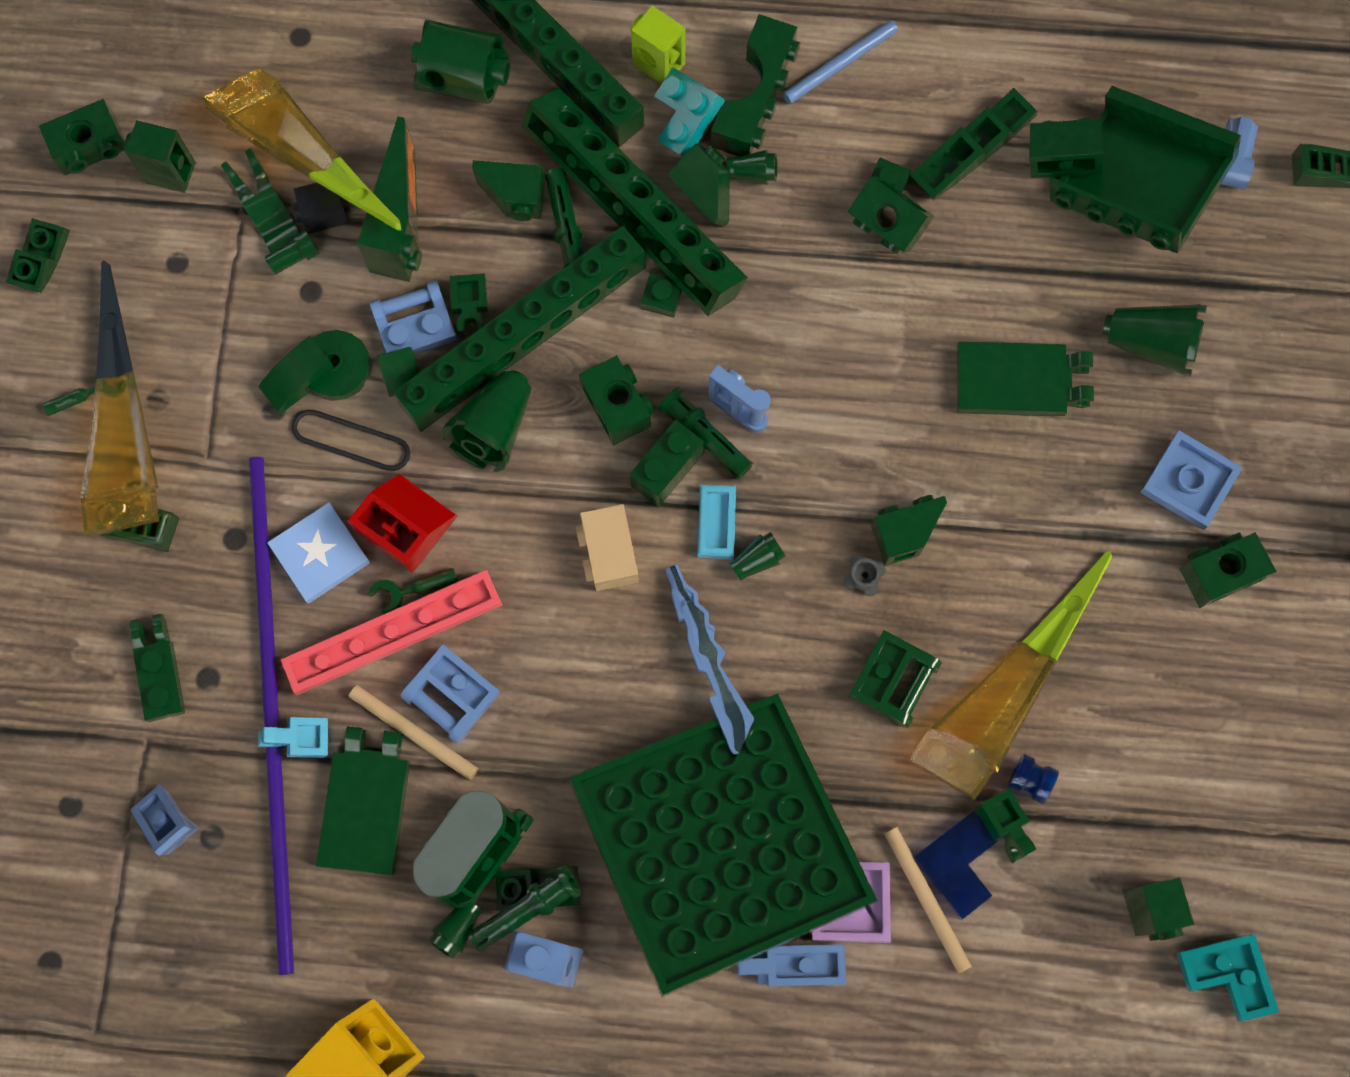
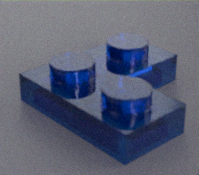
[914,811,998,920]

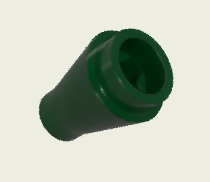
[726,150,778,185]
[729,532,786,581]
[428,903,482,959]

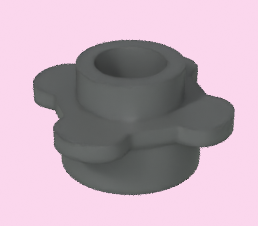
[844,555,886,596]

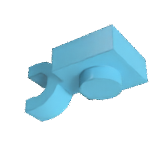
[258,717,328,758]

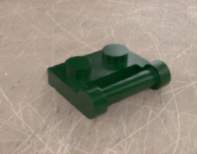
[848,630,942,728]

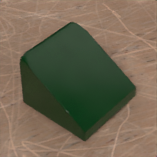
[377,347,420,397]

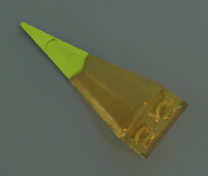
[203,67,401,231]
[909,551,1112,800]

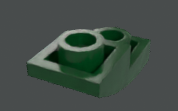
[6,218,70,293]
[258,336,334,414]
[496,866,580,911]

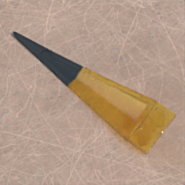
[80,260,159,536]

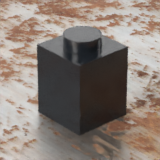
[291,182,348,234]

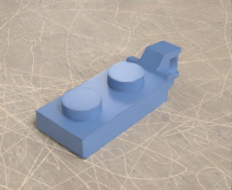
[737,944,846,986]

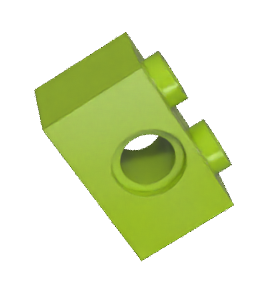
[630,5,686,85]

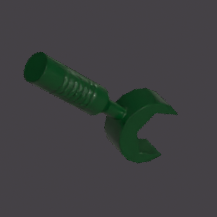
[43,376,130,416]
[368,568,458,614]

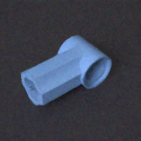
[1221,116,1258,190]

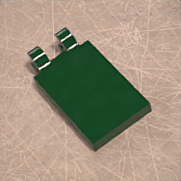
[957,341,1094,416]
[316,726,410,876]

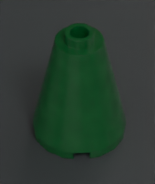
[1102,304,1207,377]
[442,370,532,472]

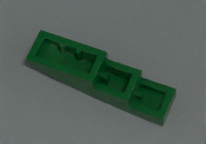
[910,88,1038,201]

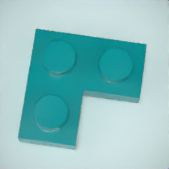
[654,67,725,157]
[1176,934,1279,1022]

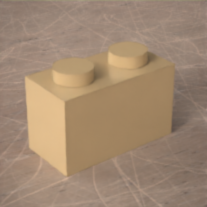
[576,504,639,591]

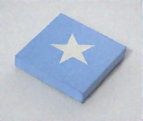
[267,503,370,604]

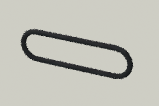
[292,409,411,471]

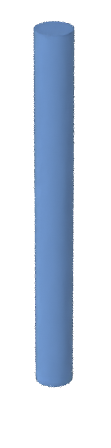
[783,20,898,104]

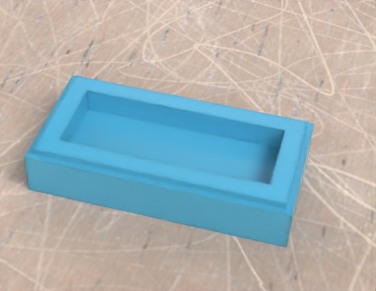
[697,485,736,559]

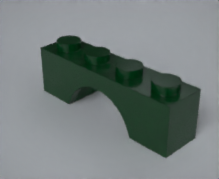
[711,14,801,156]

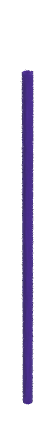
[249,457,295,975]

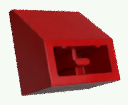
[348,474,457,574]

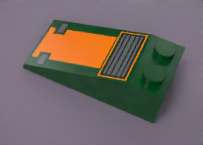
[357,116,422,282]

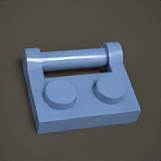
[369,280,457,354]
[708,365,771,433]
[400,644,501,744]

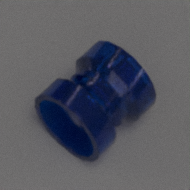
[1007,753,1059,804]

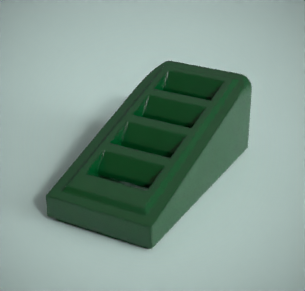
[1292,144,1350,188]
[97,499,180,552]

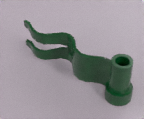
[221,148,320,275]

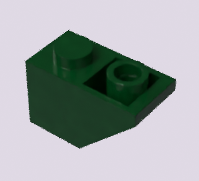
[871,495,947,566]

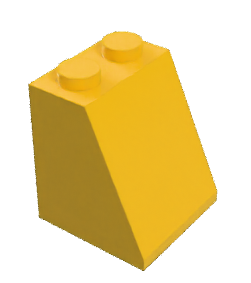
[285,999,425,1077]

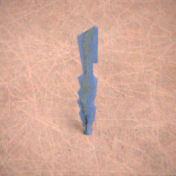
[665,565,754,754]

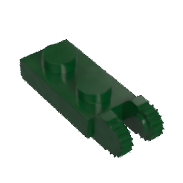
[129,614,185,722]

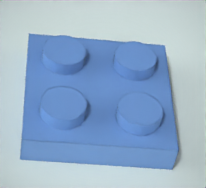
[1140,430,1243,530]

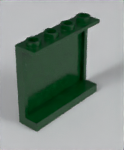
[1050,86,1241,254]

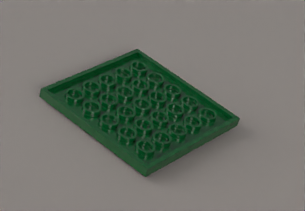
[569,693,878,998]

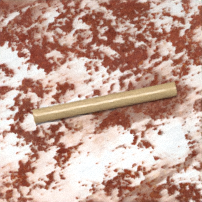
[349,685,479,780]
[884,827,972,974]

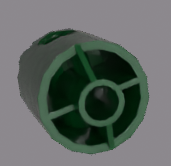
[411,20,511,104]

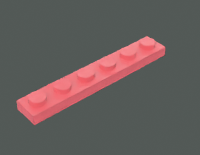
[281,570,503,696]

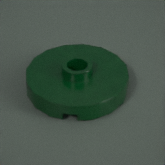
[307,330,372,401]

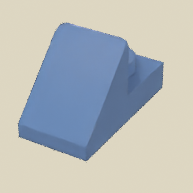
[130,784,199,856]

